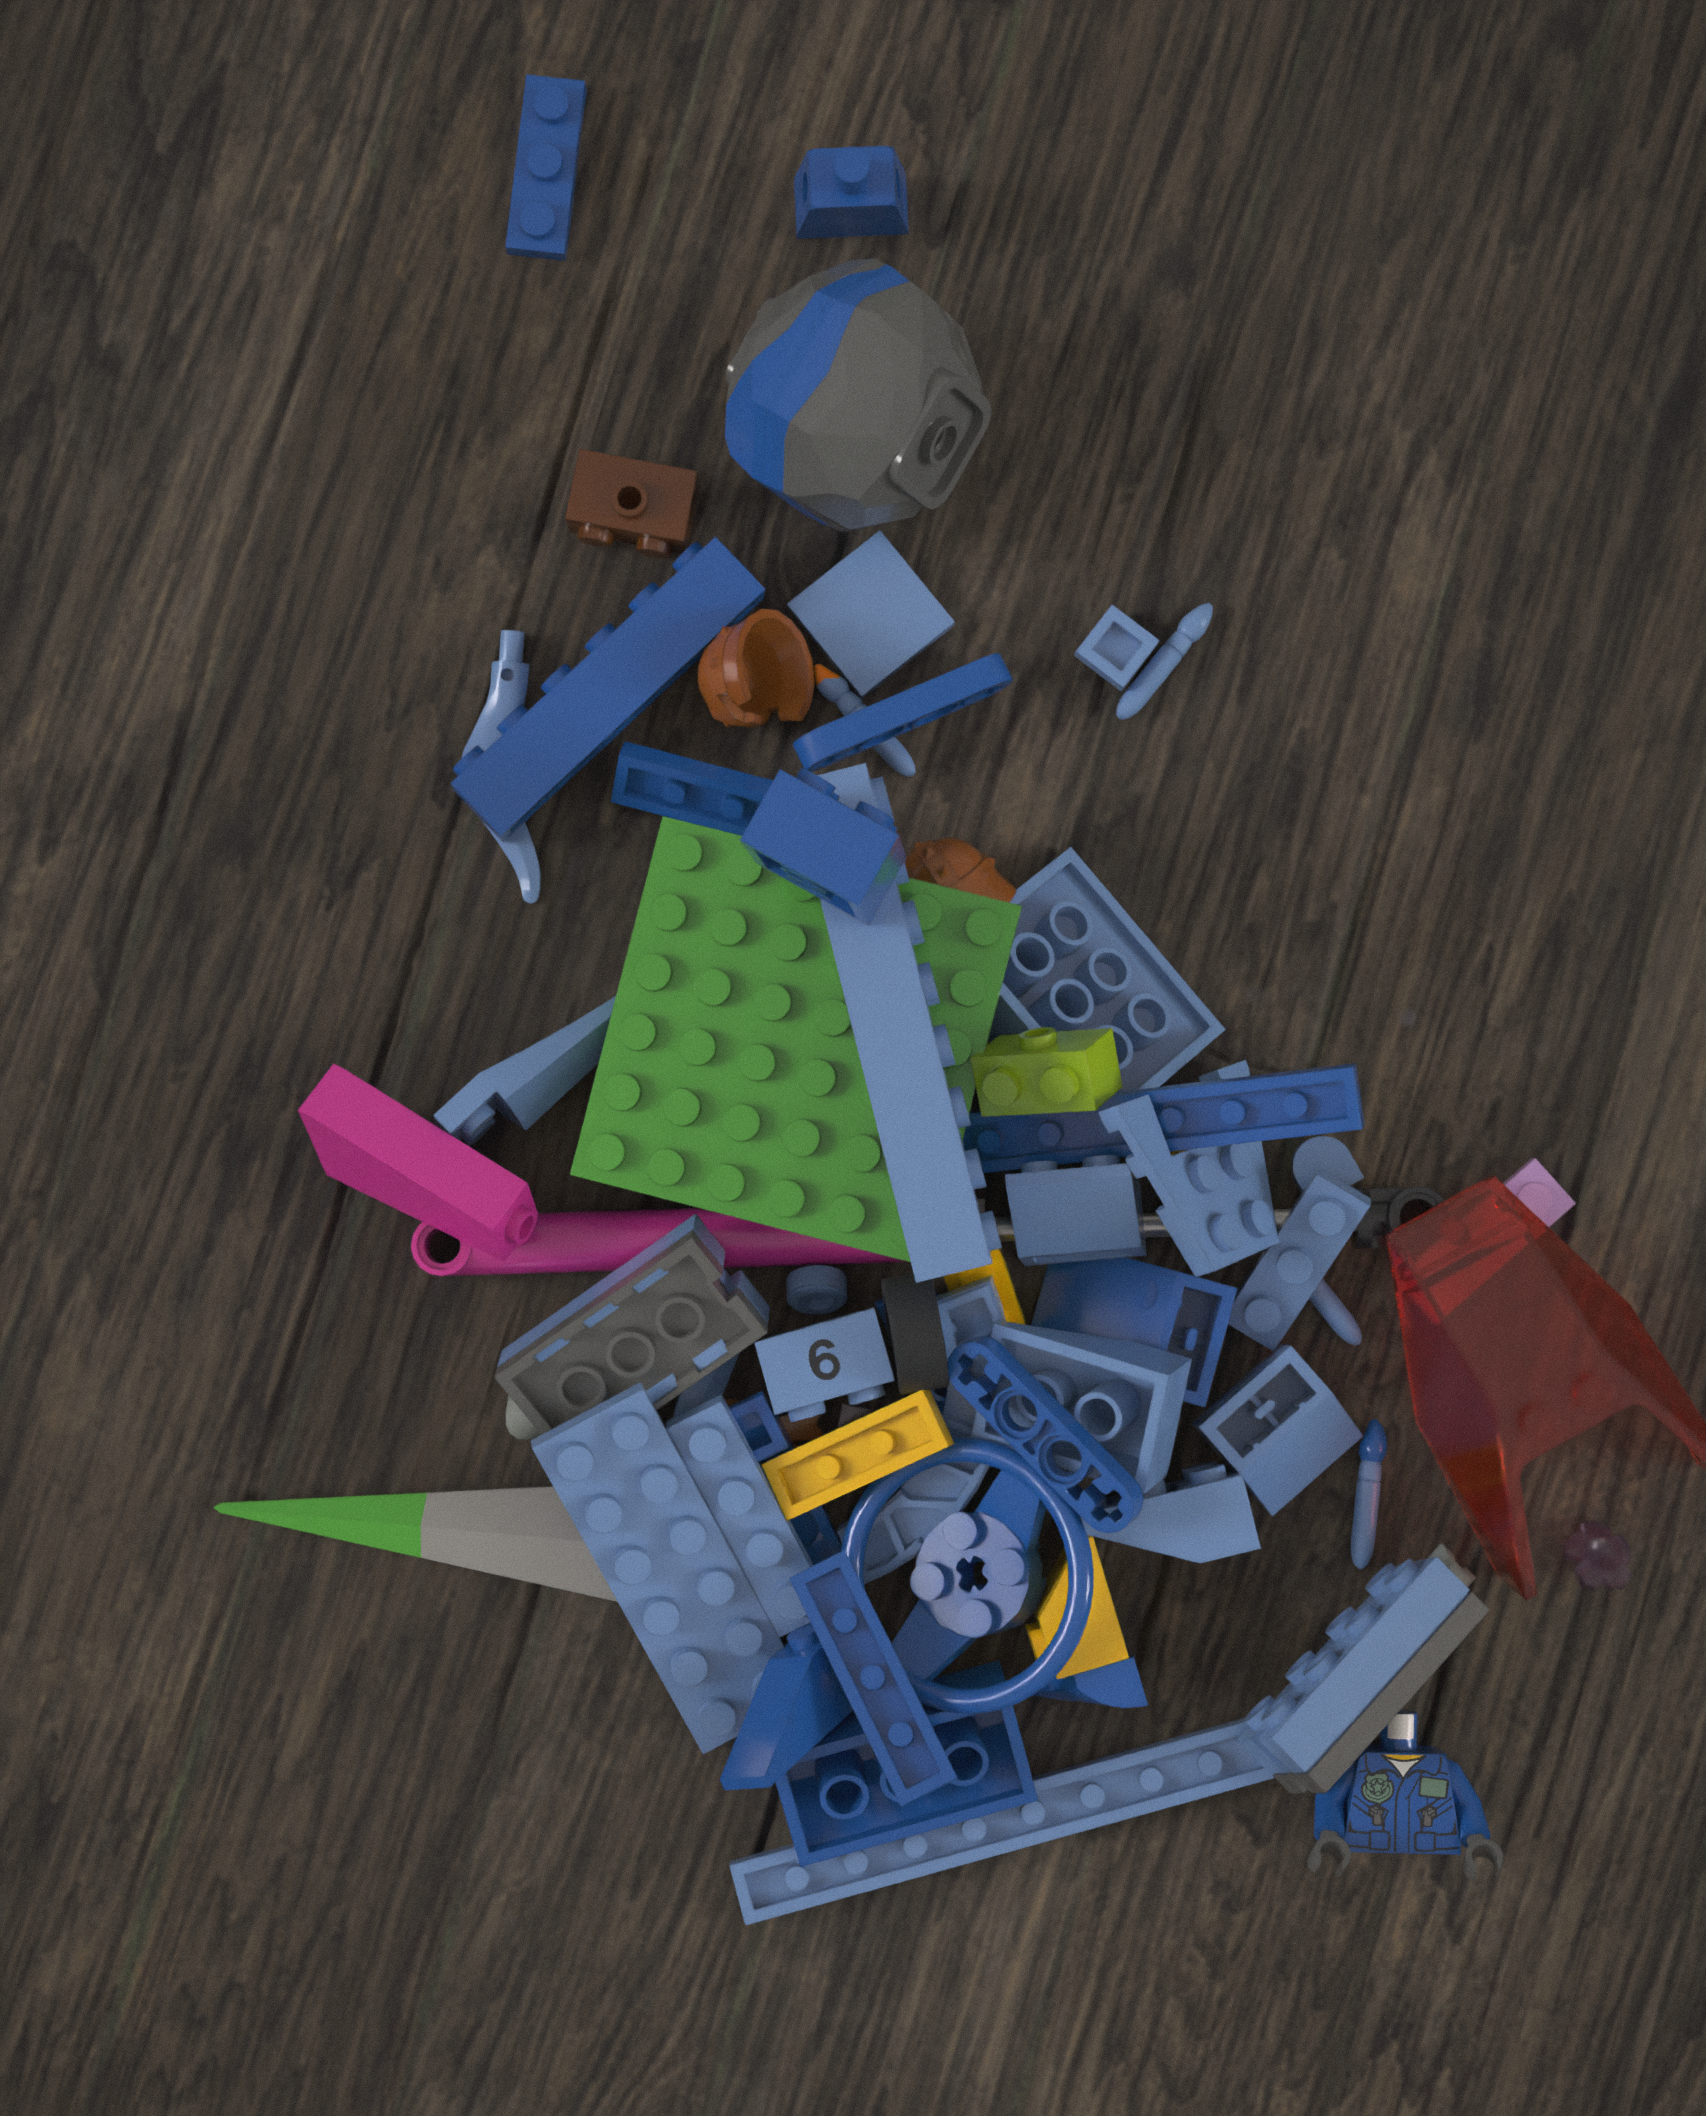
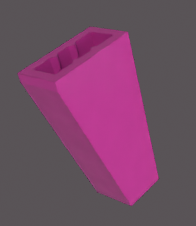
[298,1064,539,1262]

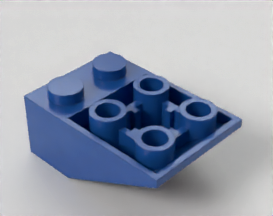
[1031,1257,1238,1407]

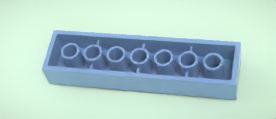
[817,763,1002,1283]

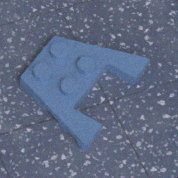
[1098,1060,1279,1277]

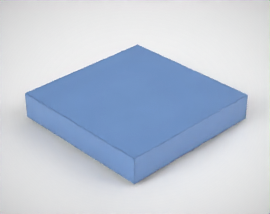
[787,530,955,699]

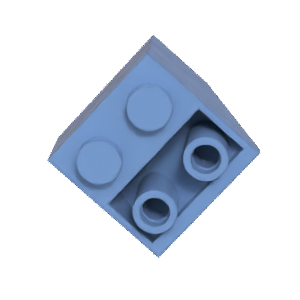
[1005,1155,1146,1266]
[1191,1344,1363,1516]

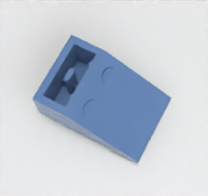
[1080,1461,1261,1563]

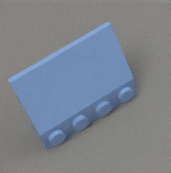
[988,847,1226,1092]

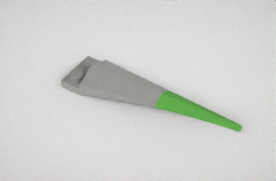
[213,1486,618,1602]

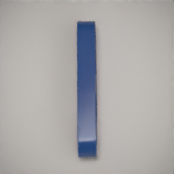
[793,653,1013,772]
[947,1336,1144,1533]

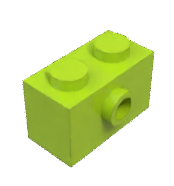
[971,1027,1123,1117]

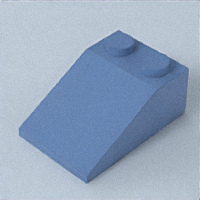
[971,1321,1192,1494]

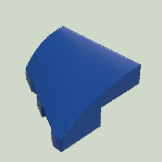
[1012,1650,1148,1708]

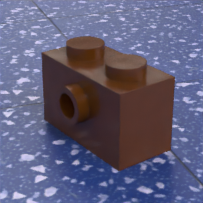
[565,449,700,559]

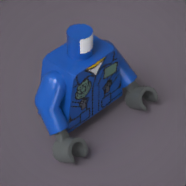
[1307,1710,1503,1881]

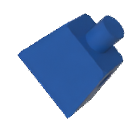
[794,146,909,239]

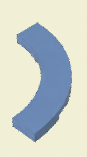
[837,1275,1006,1584]

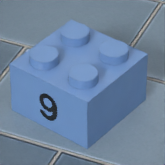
[754,1307,895,1422]

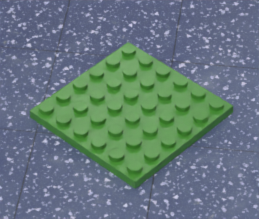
[570,816,1022,1262]

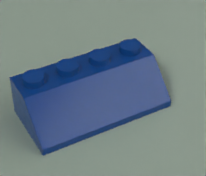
[775,1660,1038,1867]

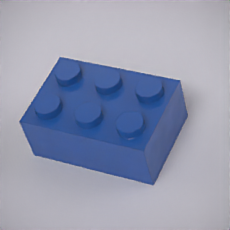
[740,768,906,926]

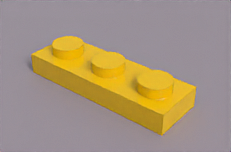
[761,1390,955,1521]

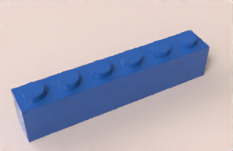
[450,536,765,843]

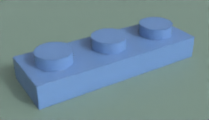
[1228,1167,1371,1352]

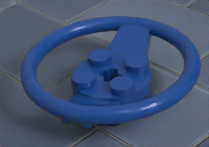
[841,1437,1094,1714]

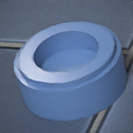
[786,1265,847,1314]

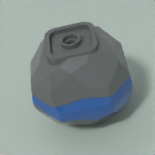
[725,258,991,532]

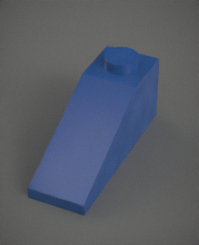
[720,1623,853,1790]

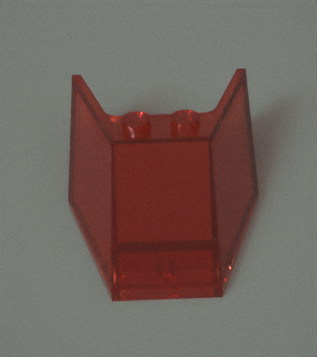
[1386,1175,1706,1601]

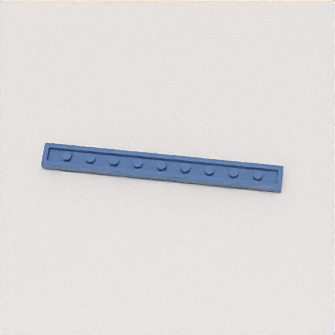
[729,1718,1274,1926]

